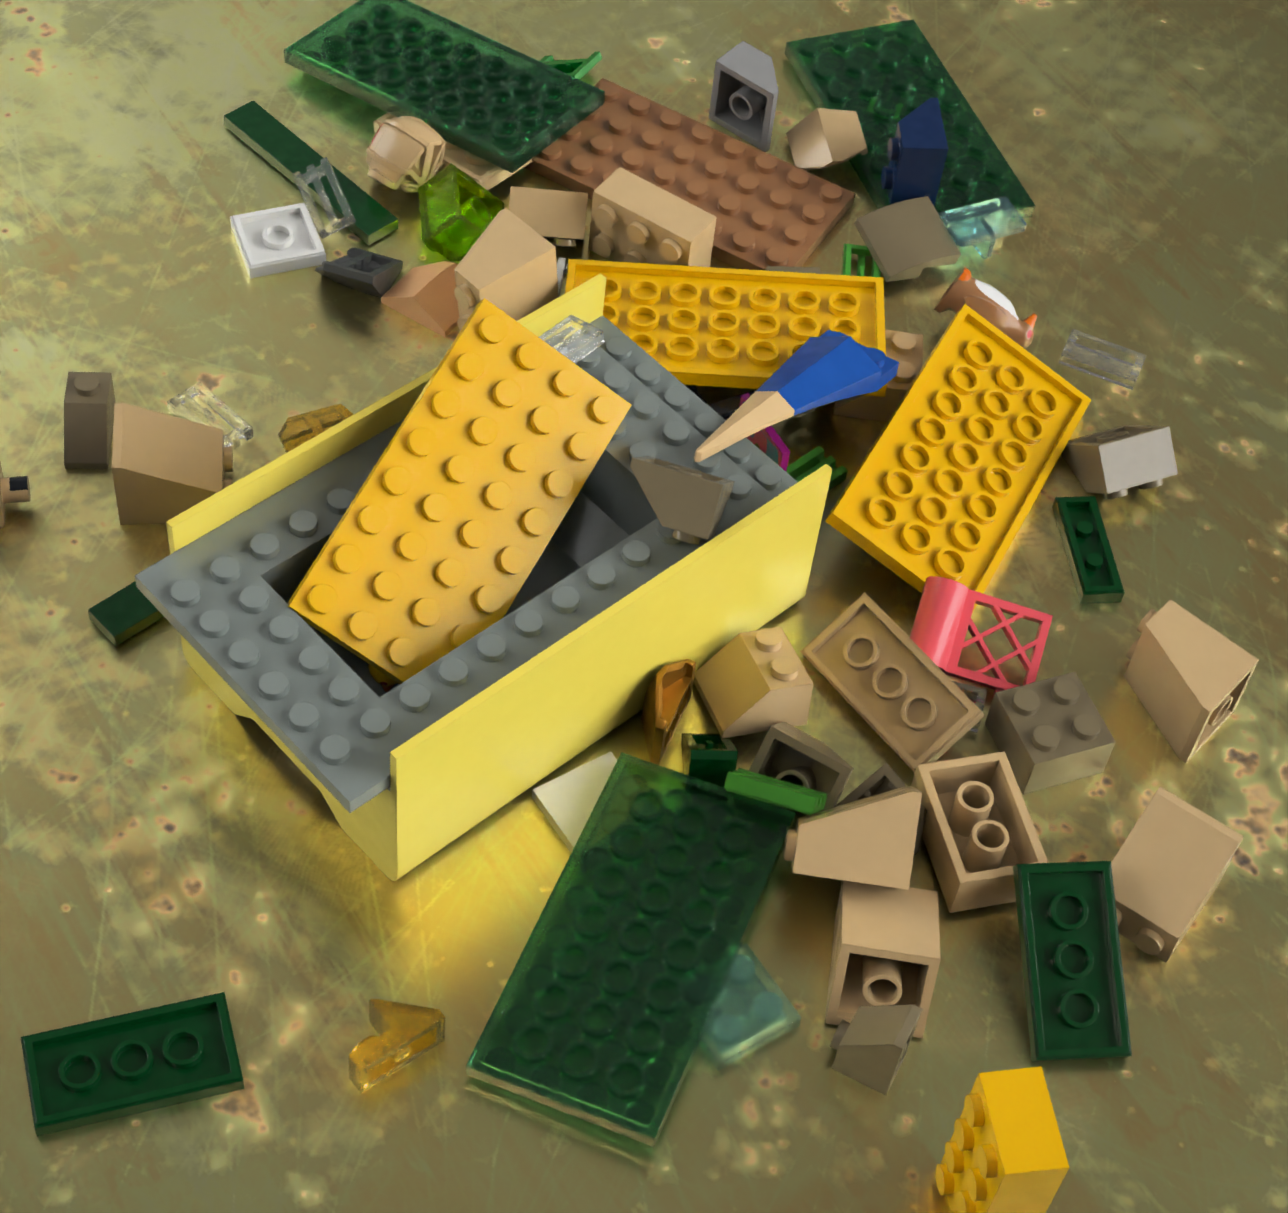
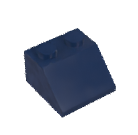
[881,98,948,205]

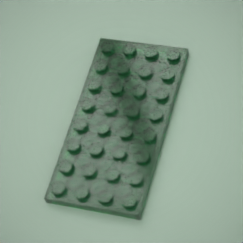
[284,0,605,173]
[785,19,1035,234]
[466,752,796,1147]

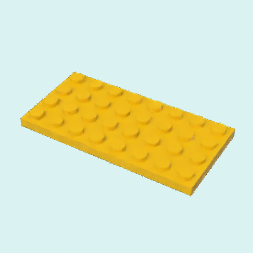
[565,259,887,397]
[287,298,632,684]
[825,304,1091,613]

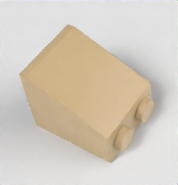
[454,208,559,331]
[112,403,233,525]
[1124,599,1259,763]
[783,786,922,890]
[1111,787,1244,963]
[825,880,941,1038]

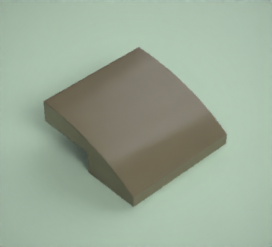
[854,196,961,282]

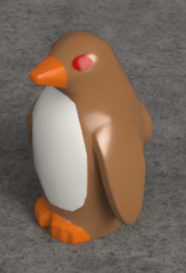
[934,267,1037,349]

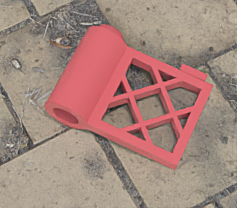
[910,576,1053,698]

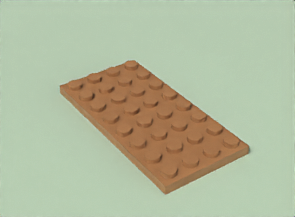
[524,78,855,270]

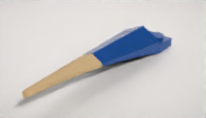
[694,330,899,462]

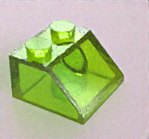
[418,163,504,261]

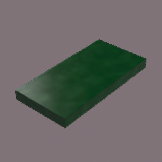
[1013,861,1132,1062]
[21,992,244,1137]

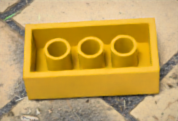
[935,1066,1070,1213]

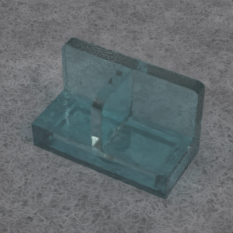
[940,196,1027,259]

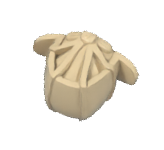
[366,116,446,193]

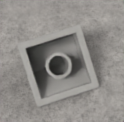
[708,41,779,152]

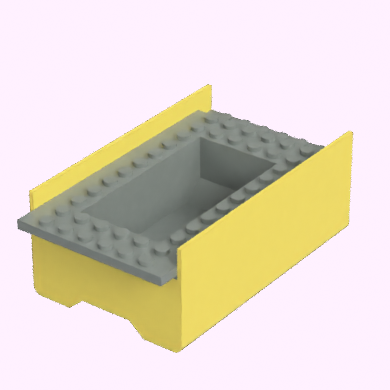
[135,273,833,881]

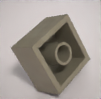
[985,672,1116,795]

